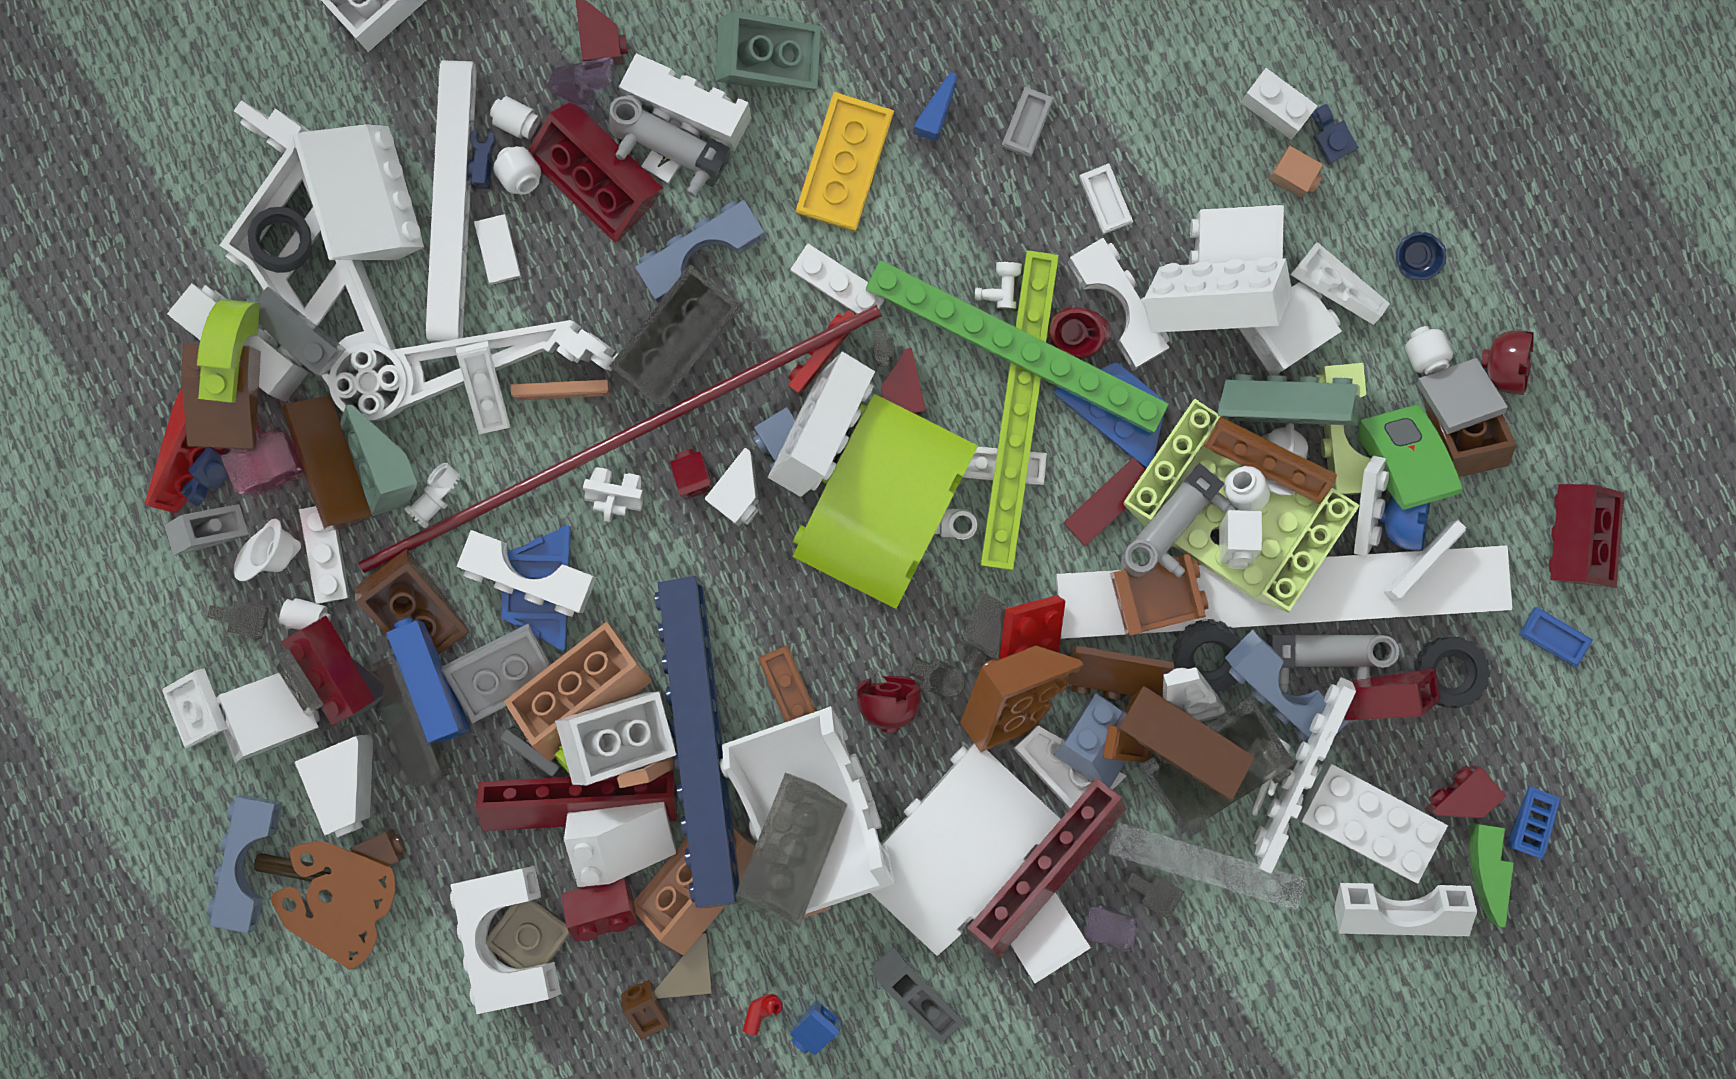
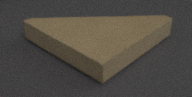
[654,932,712,999]

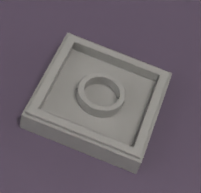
[1417,358,1508,434]

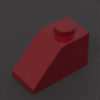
[576,0,628,68]
[880,348,925,415]
[670,448,714,501]

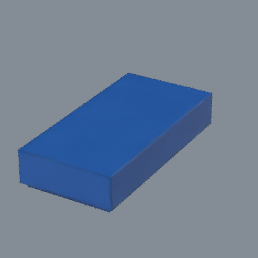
[1519,607,1593,667]

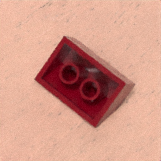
[1549,484,1625,588]
[281,616,375,726]

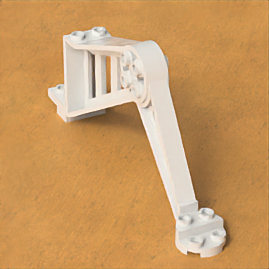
[220,100,625,421]

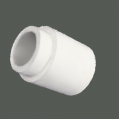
[490,96,540,139]
[279,598,331,630]

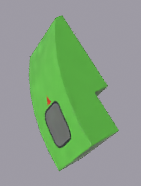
[1358,404,1463,510]

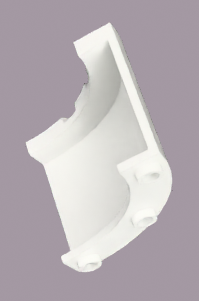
[720,707,894,921]
[870,744,1061,956]

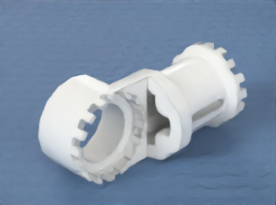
[404,463,460,528]
[934,509,977,540]

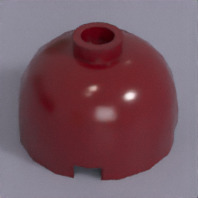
[1481,331,1534,395]
[856,676,921,733]

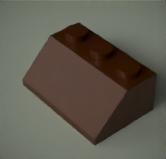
[1066,646,1174,700]

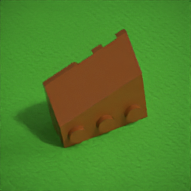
[960,646,1084,753]

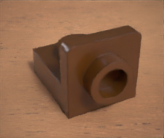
[621,980,670,1040]

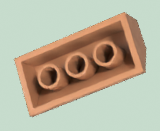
[634,824,763,956]

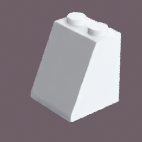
[1189,205,1284,265]
[1239,281,1342,375]
[216,667,320,764]
[295,734,373,837]
[1011,893,1091,983]

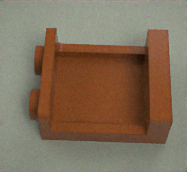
[1110,553,1209,636]

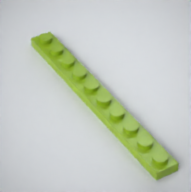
[980,250,1059,571]

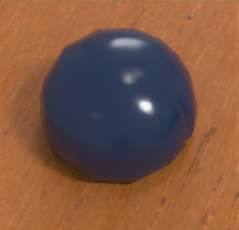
[1395,232,1446,280]

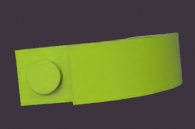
[197,299,260,403]

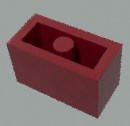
[561,877,638,942]

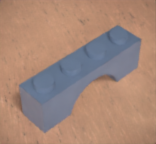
[635,200,766,304]
[1225,630,1349,743]
[207,795,282,933]

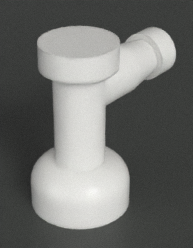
[975,262,1022,309]

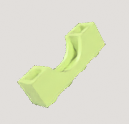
[1315,363,1371,495]

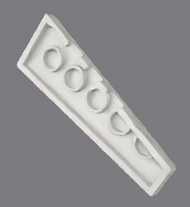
[1253,677,1356,873]

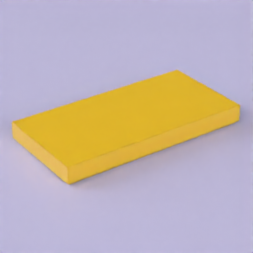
[795,92,894,232]

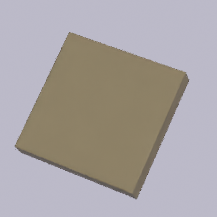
[486,900,570,969]

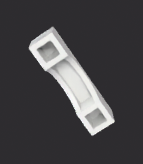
[1067,238,1170,371]
[457,530,597,617]
[1335,883,1477,936]

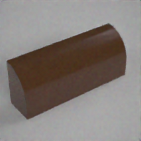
[282,395,372,531]
[1116,686,1255,801]

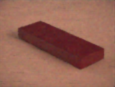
[1063,457,1145,546]

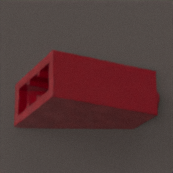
[1344,668,1440,720]

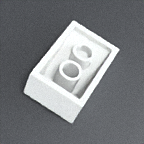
[564,802,677,887]

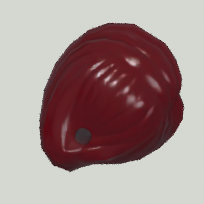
[1049,307,1112,359]

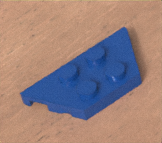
[1053,362,1166,469]
[501,526,571,650]

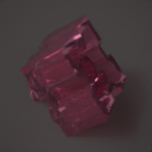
[221,422,305,497]

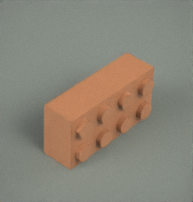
[503,621,653,761]

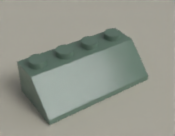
[1218,374,1360,426]

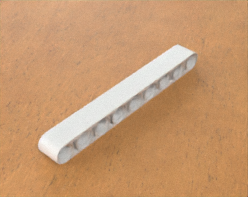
[426,60,477,342]

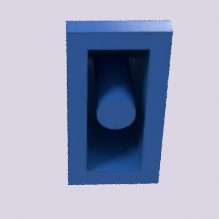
[790,999,841,1055]

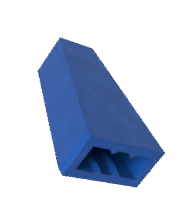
[386,618,471,743]

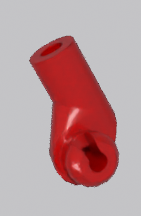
[742,994,783,1035]

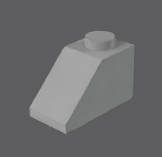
[164,504,248,556]

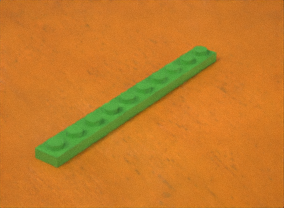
[866,260,1169,434]

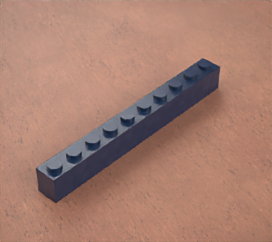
[655,576,742,908]

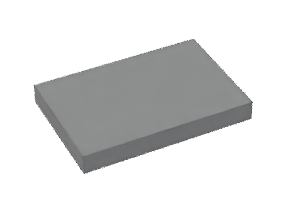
[441,623,551,723]

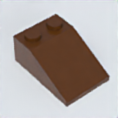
[181,343,261,449]
[1421,392,1516,477]
[355,549,469,655]

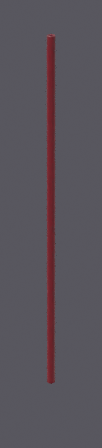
[359,305,882,573]

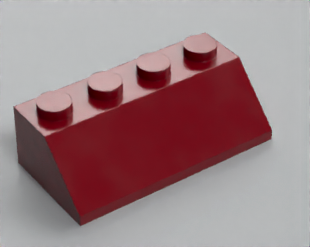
[528,100,664,243]

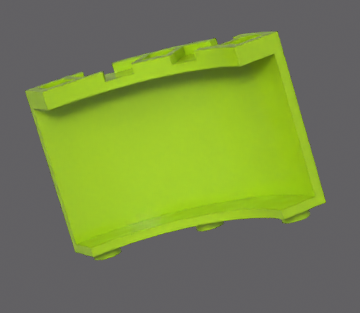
[793,394,978,609]

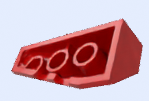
[145,387,227,513]

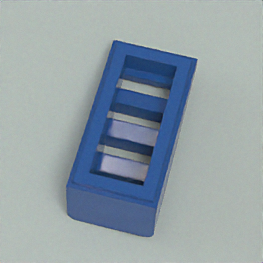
[913,72,958,141]
[1506,786,1560,860]

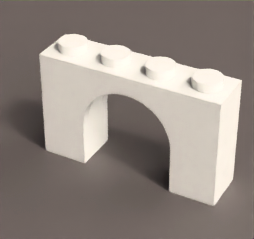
[450,866,561,1014]

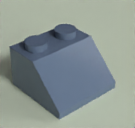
[1053,694,1126,788]

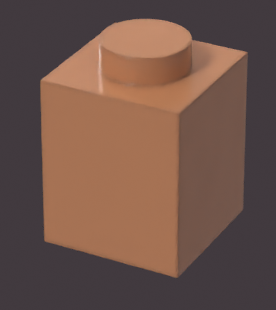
[1268,146,1323,198]

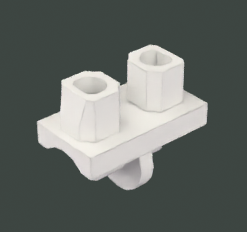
[583,467,643,523]

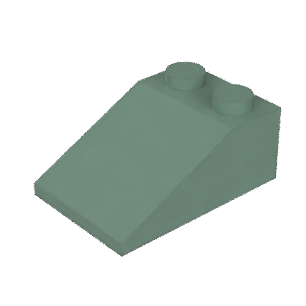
[715,11,821,90]
[340,404,419,516]

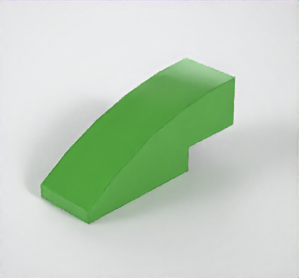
[1469,822,1514,928]

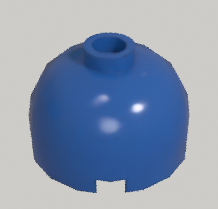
[1379,495,1430,551]

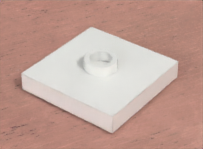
[162,668,228,749]

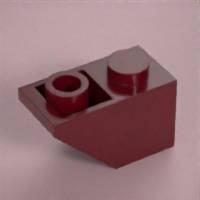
[1425,765,1507,818]

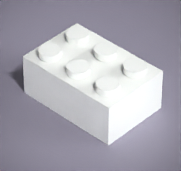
[555,692,676,785]

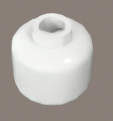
[493,146,541,195]
[1405,326,1453,375]
[1224,466,1270,511]

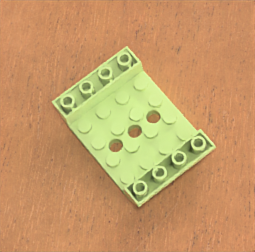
[1123,399,1360,613]

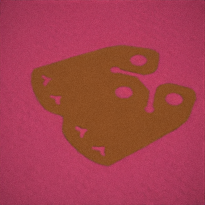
[271,841,396,970]

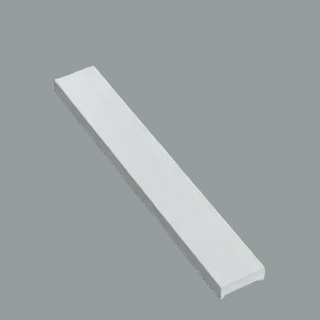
[1055,546,1512,639]

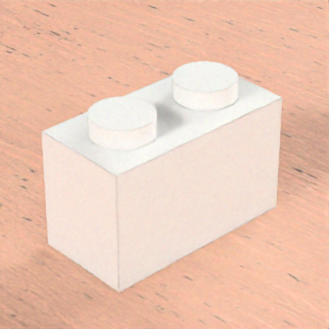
[1240,68,1318,140]
[1219,510,1262,569]

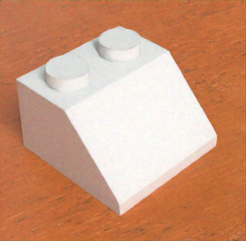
[705,448,759,527]

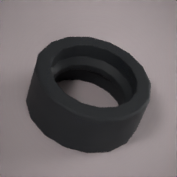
[247,207,312,273]

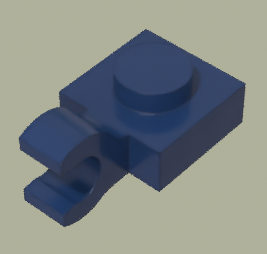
[1311,104,1359,165]
[468,130,496,190]
[181,447,236,507]

